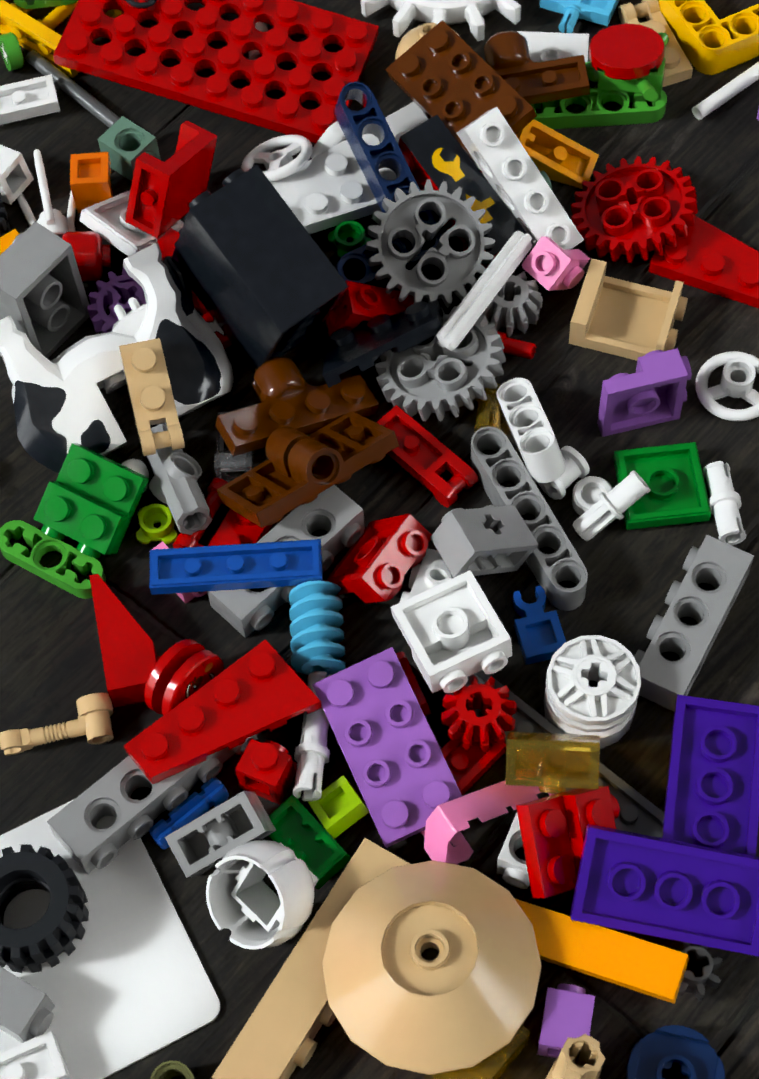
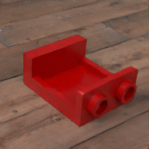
[125,120,218,239]

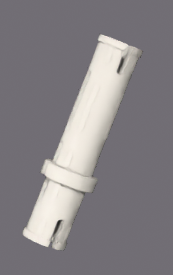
[293,671,332,801]

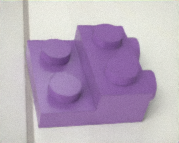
[597,348,692,437]

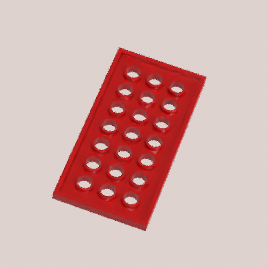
[53,0,379,143]

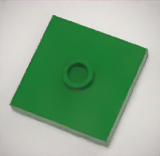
[613,442,711,530]

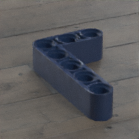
[335,82,442,286]

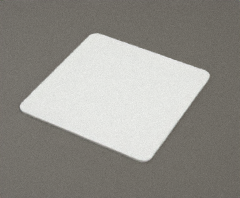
[0,799,220,1079]

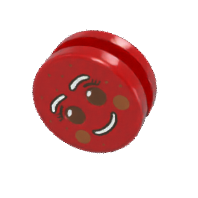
[144,639,224,716]

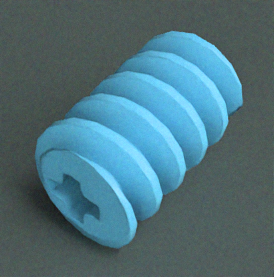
[289,580,346,677]

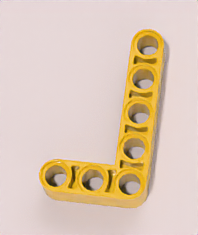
[658,0,759,75]

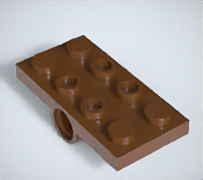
[385,20,537,166]
[217,411,399,528]

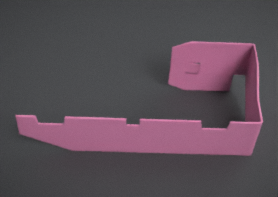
[421,775,559,865]

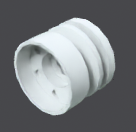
[544,635,641,749]

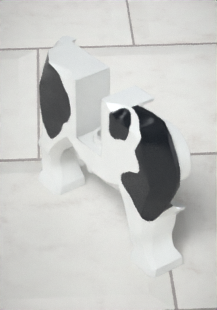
[0,242,234,473]

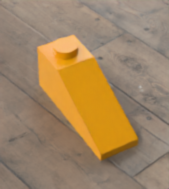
[516,119,599,189]

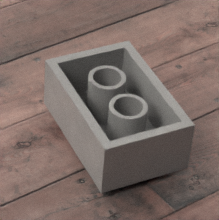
[0,221,90,359]

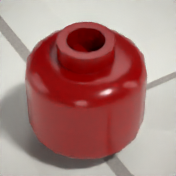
[62,231,111,282]

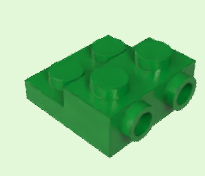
[33,443,149,558]

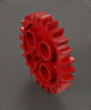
[571,156,698,263]

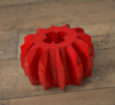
[441,674,517,752]

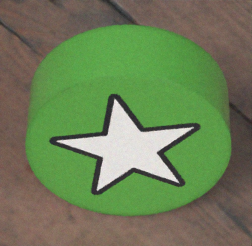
[0,32,24,71]

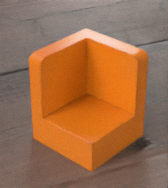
[70,152,113,213]

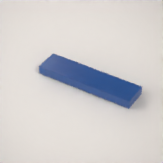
[149,539,323,595]

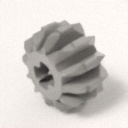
[482,271,543,338]

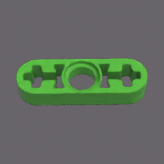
[0,520,106,599]

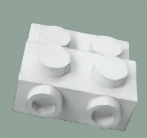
[391,570,513,693]

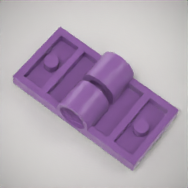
[312,647,462,848]

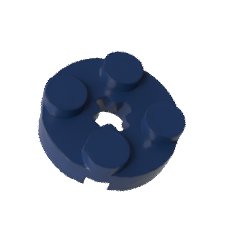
[626,1025,725,1079]

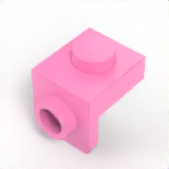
[522,236,590,291]

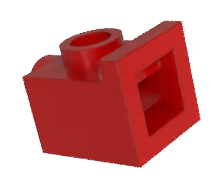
[235,738,297,805]

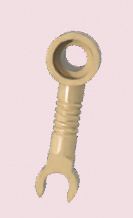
[0,693,114,756]

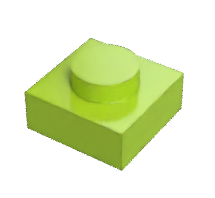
[308,775,369,839]

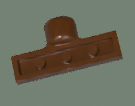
[484,31,590,105]
[215,357,379,457]

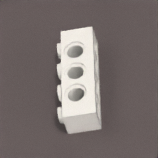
[457,107,584,250]

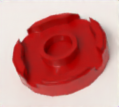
[589,23,665,80]

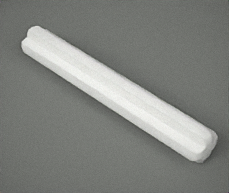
[436,230,533,351]

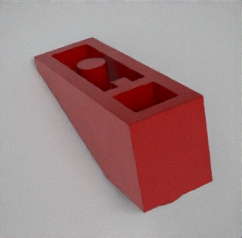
[89,574,162,708]

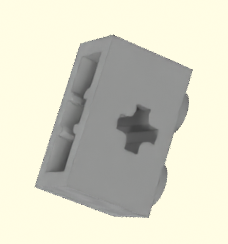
[430,505,538,578]
[165,791,276,878]

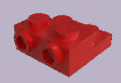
[326,513,432,604]
[516,786,620,898]

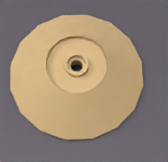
[322,860,542,1075]

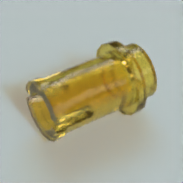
[474,383,501,432]

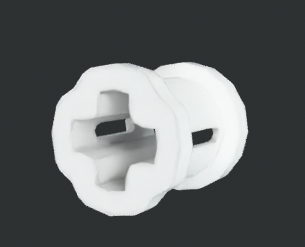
[537,445,590,500]

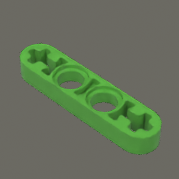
[531,88,667,129]

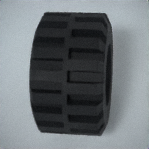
[0,844,89,973]

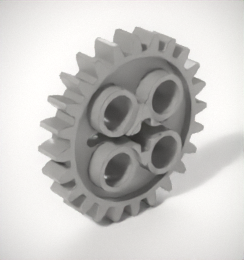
[366,179,495,308]
[375,306,506,421]

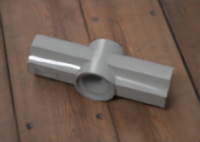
[146,423,213,535]

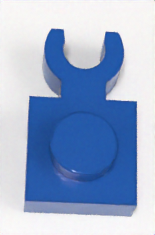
[513,586,566,665]

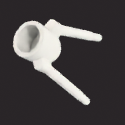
[17,149,76,238]

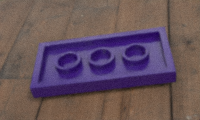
[662,695,759,856]
[570,824,759,957]

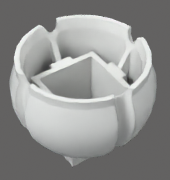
[206,840,319,950]

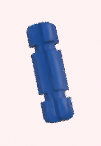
[149,777,229,850]

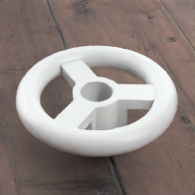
[241,135,313,182]
[695,351,759,421]

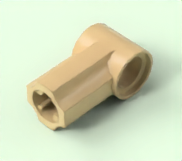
[546,1034,606,1079]

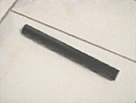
[26,50,120,128]

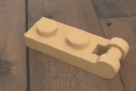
[618,0,693,87]
[119,338,185,456]

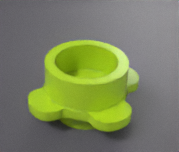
[136,504,177,544]

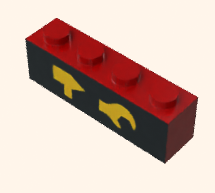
[398,115,527,269]

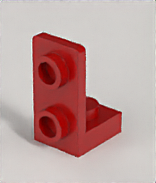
[326,280,413,336]

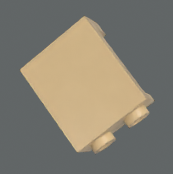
[569,258,688,361]

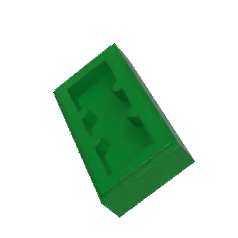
[269,794,351,890]

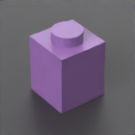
[537,984,595,1058]

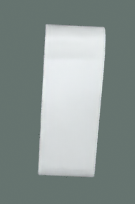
[496,378,566,483]

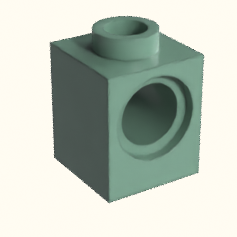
[97,116,161,181]

